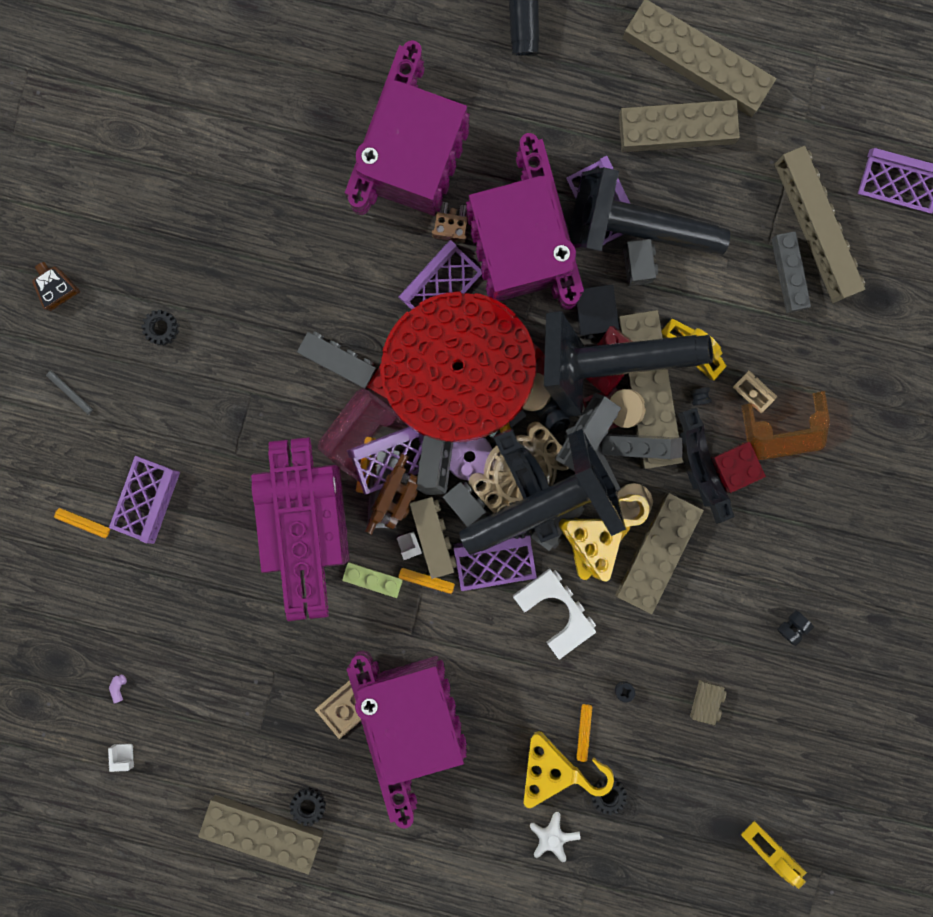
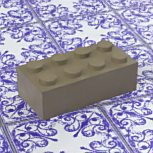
[410,497,457,579]

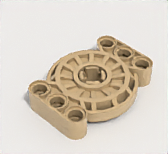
[469,422,569,513]

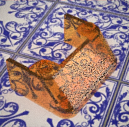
[741,391,830,460]

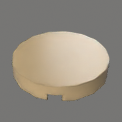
[523,373,551,411]
[610,389,646,428]
[617,483,653,519]

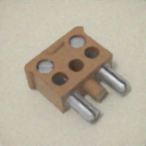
[432,202,467,243]

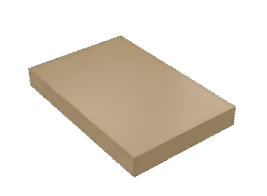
[315,680,361,739]

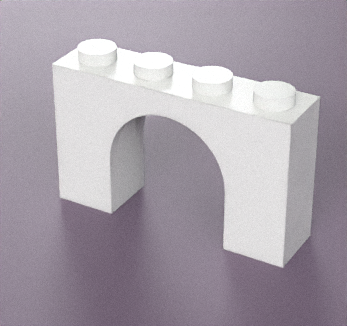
[513,569,596,659]

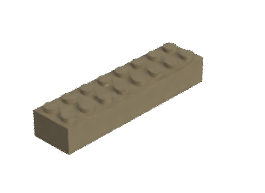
[622,0,777,118]
[775,146,865,303]
[618,310,683,469]

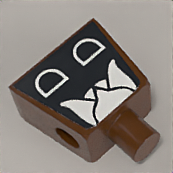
[32,262,80,311]

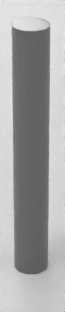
[46,370,93,415]

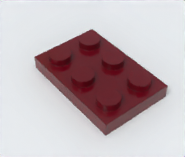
[586,326,633,396]

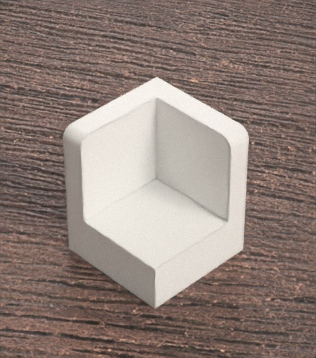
[397,531,422,560]
[108,744,134,772]

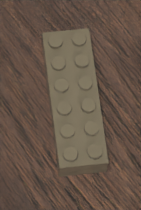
[619,100,740,152]
[615,493,704,614]
[198,795,324,875]

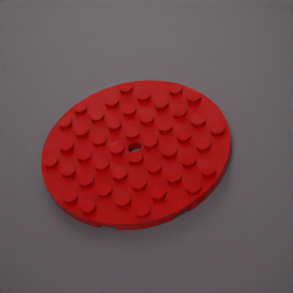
[380,292,536,442]

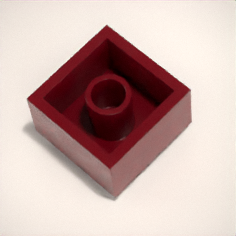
[711,442,766,493]

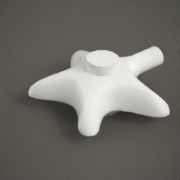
[530,812,580,862]

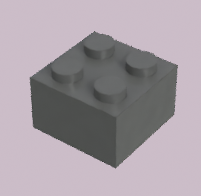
[623,239,658,287]
[443,482,486,527]

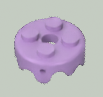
[450,437,493,481]

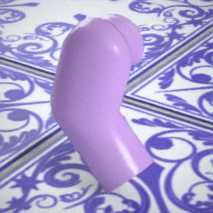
[109,674,127,703]

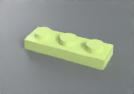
[342,562,403,598]

